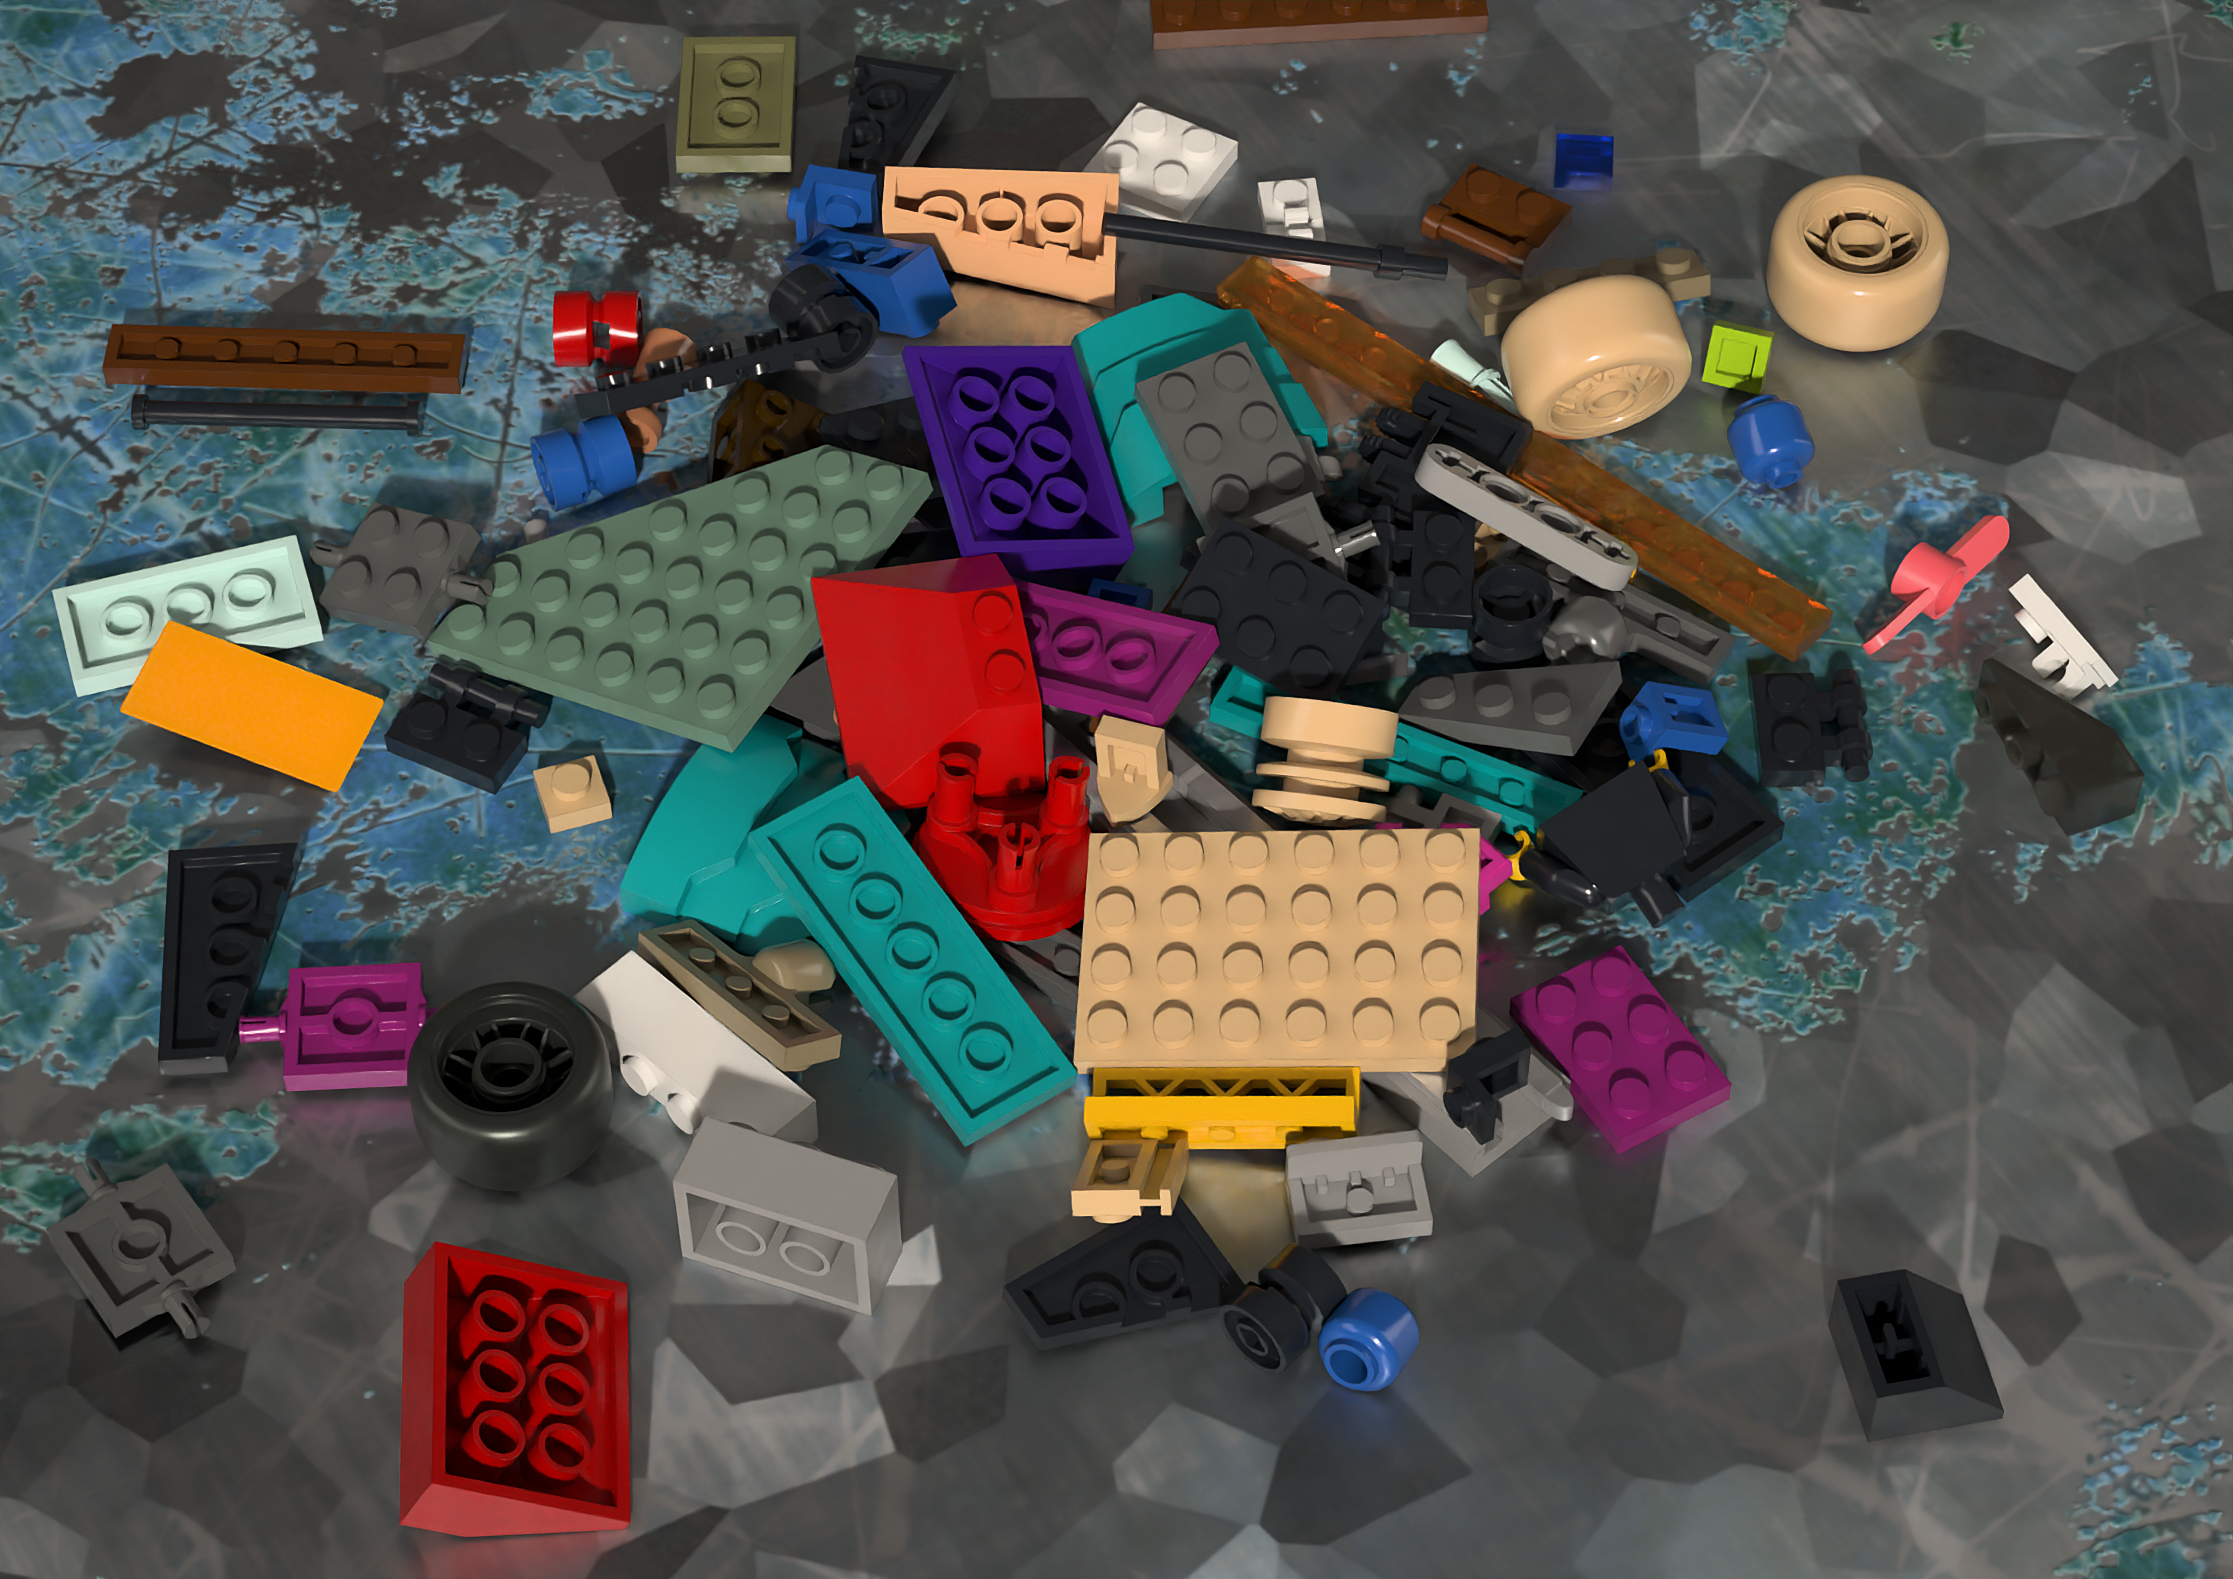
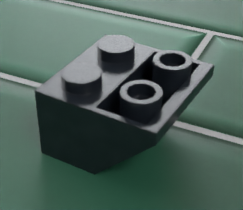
[1828,1269,2004,1442]

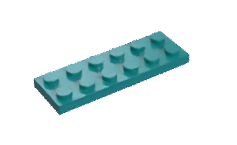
[747,775,1078,1147]

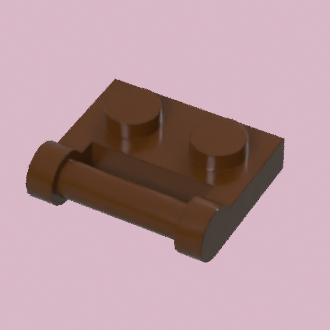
[1420,163,1573,279]

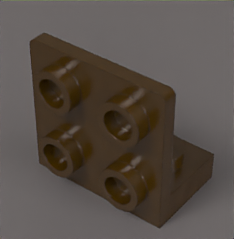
[706,378,833,485]

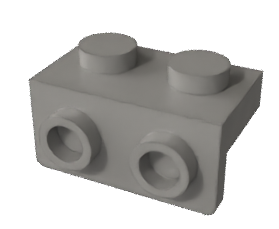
[1285,1130,1433,1249]

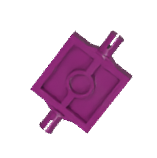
[239,962,440,1091]

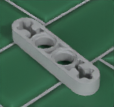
[1414,444,1639,591]

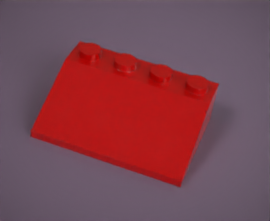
[399,1241,630,1537]

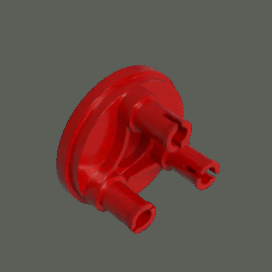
[911,753,1092,941]

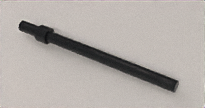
[1101,212,1448,281]

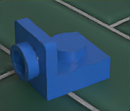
[787,164,879,244]
[1617,681,1729,768]

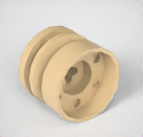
[1252,696,1399,829]

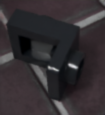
[1443,1027,1532,1145]

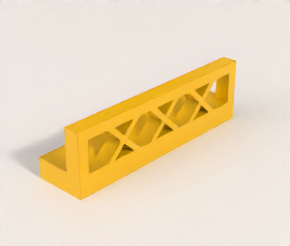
[1083,1067,1362,1149]

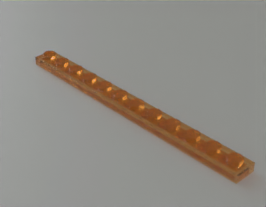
[1216,254,1833,663]

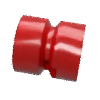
[553,290,643,367]

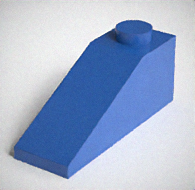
[784,229,957,338]

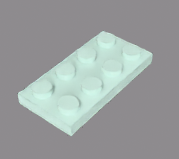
[52,535,323,697]

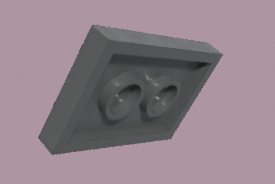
[1133,341,1326,535]

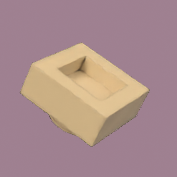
[533,755,613,834]

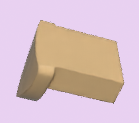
[1095,715,1173,828]

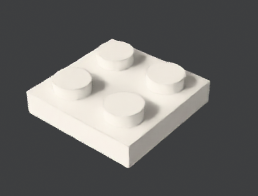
[1082,102,1238,223]

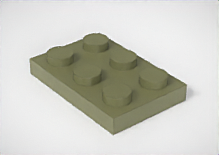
[675,36,797,173]

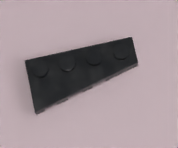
[158,842,302,1076]

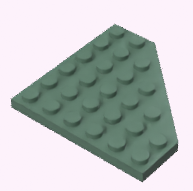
[427,445,933,753]

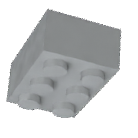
[672,1116,902,1316]

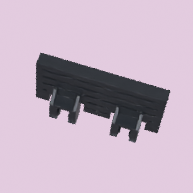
[1320,380,1534,613]

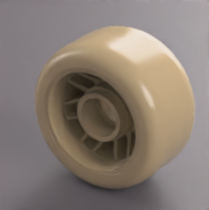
[1766,174,1949,352]
[1500,274,1692,440]

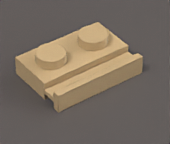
[1071,1139,1190,1223]

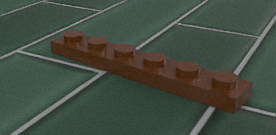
[1149,0,1489,50]
[102,324,468,394]

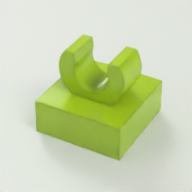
[1702,319,1775,395]

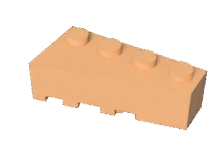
[882,166,1119,310]

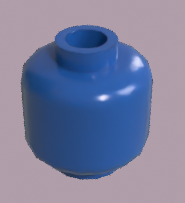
[1727,394,1815,489]
[1318,1288,1419,1391]

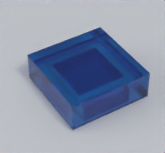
[1554,133,1614,191]

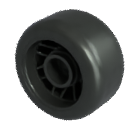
[407,981,614,1191]

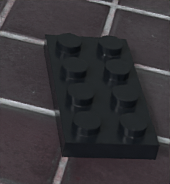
[1522,678,1785,903]

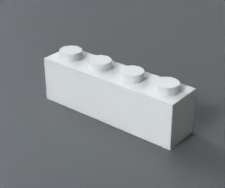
[573,950,819,1144]

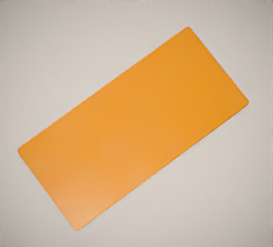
[120,621,384,792]

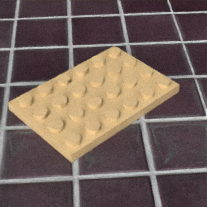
[1073,828,1481,1074]

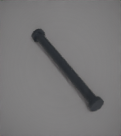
[131,394,424,437]

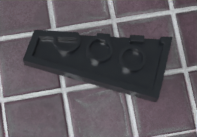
[574,328,842,418]

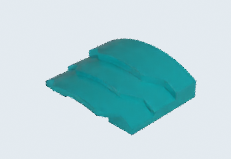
[1070,293,1328,529]
[620,713,912,957]

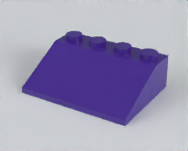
[901,346,1136,590]

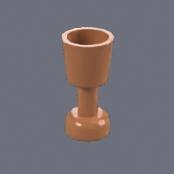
[615,328,698,453]

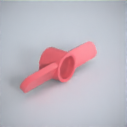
[1861,515,2010,655]

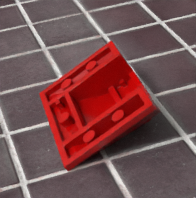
[810,553,1046,812]

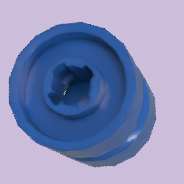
[530,414,637,512]

